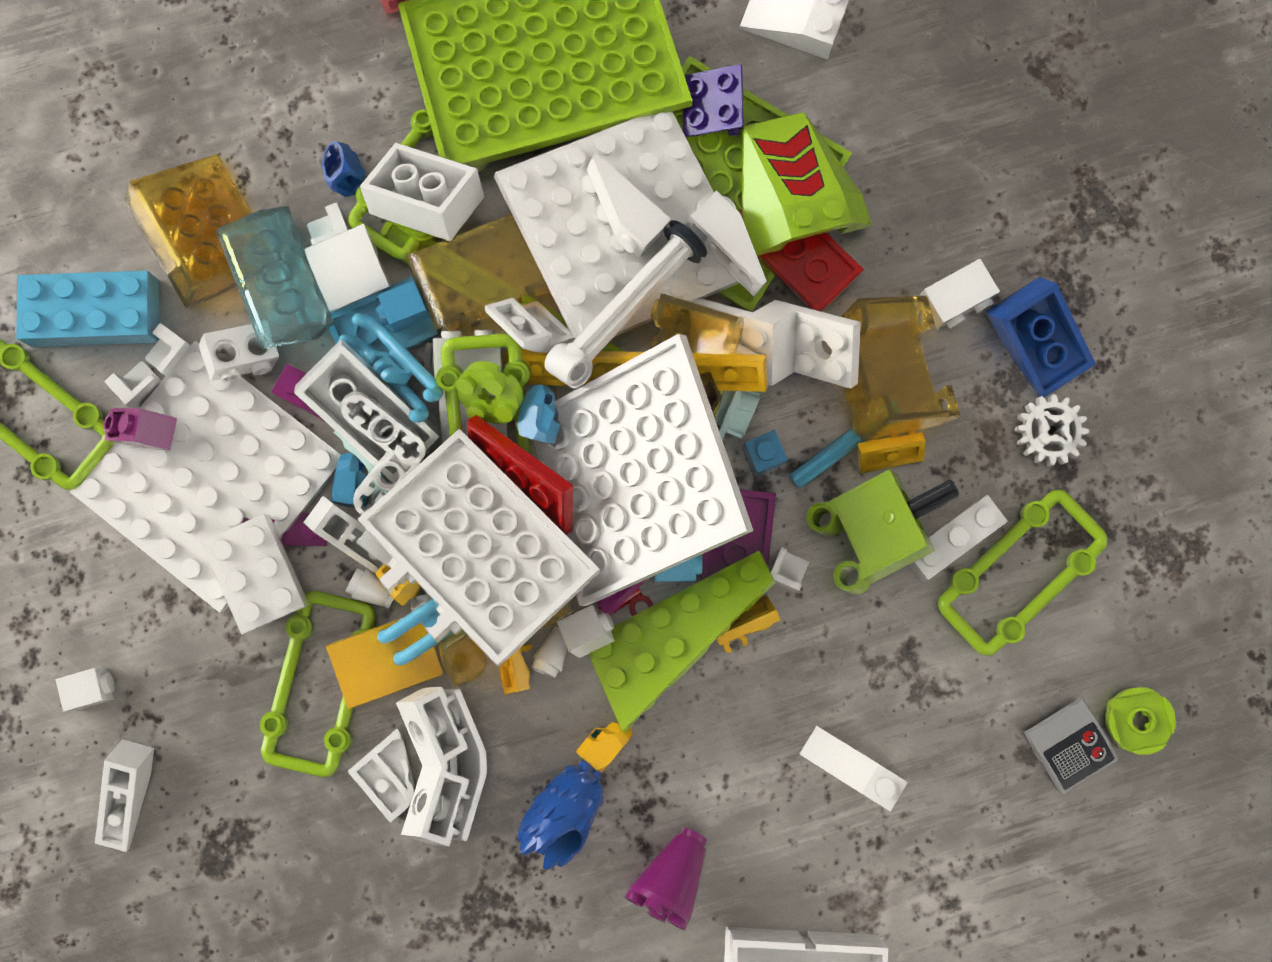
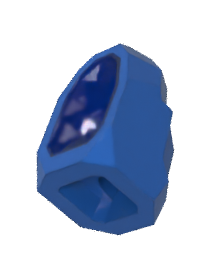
[322,141,367,197]

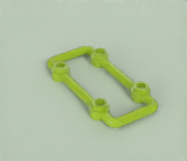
[348,109,489,260]
[436,334,531,454]
[0,338,115,490]
[938,490,1108,656]
[260,591,376,777]

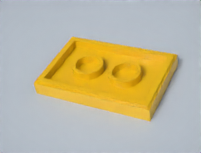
[326,617,443,709]

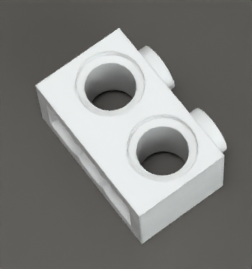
[199,321,279,383]

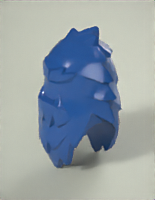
[517,760,604,870]

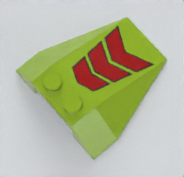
[742,112,872,256]

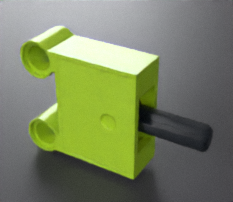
[806,469,960,595]

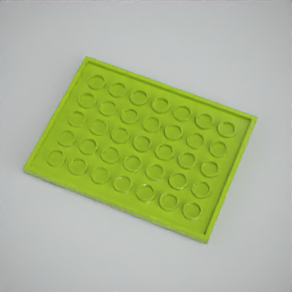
[398,0,692,167]

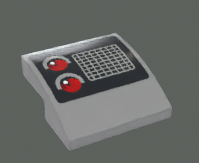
[1024,698,1119,795]

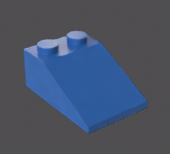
[985,277,1096,398]

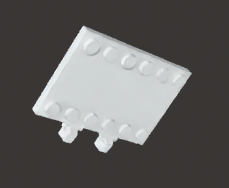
[358,429,600,667]

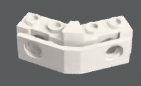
[396,687,487,847]

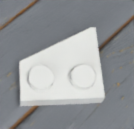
[348,728,416,823]

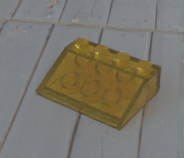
[124,154,279,308]

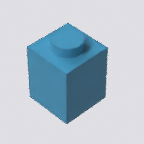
[376,280,430,332]
[742,430,788,477]

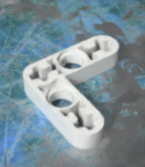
[341,392,426,515]

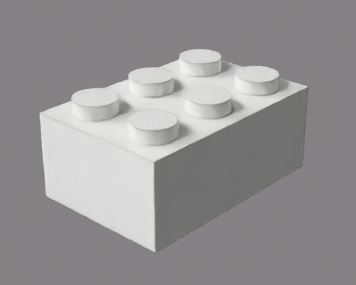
[360,143,485,241]
[200,514,309,635]

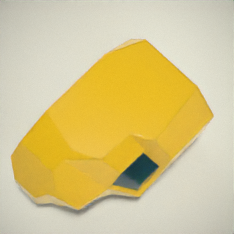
[576,722,633,773]

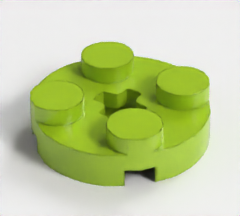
[455,361,524,424]
[1105,687,1176,755]

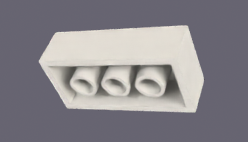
[294,339,440,482]

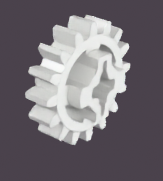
[1015,394,1089,467]

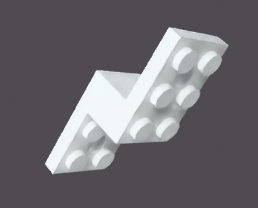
[691,298,861,389]

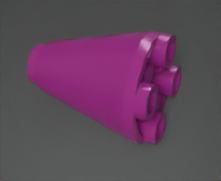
[624,828,707,930]

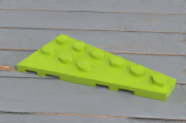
[589,551,776,733]

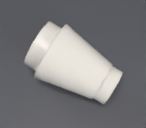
[345,568,393,609]
[531,627,567,679]

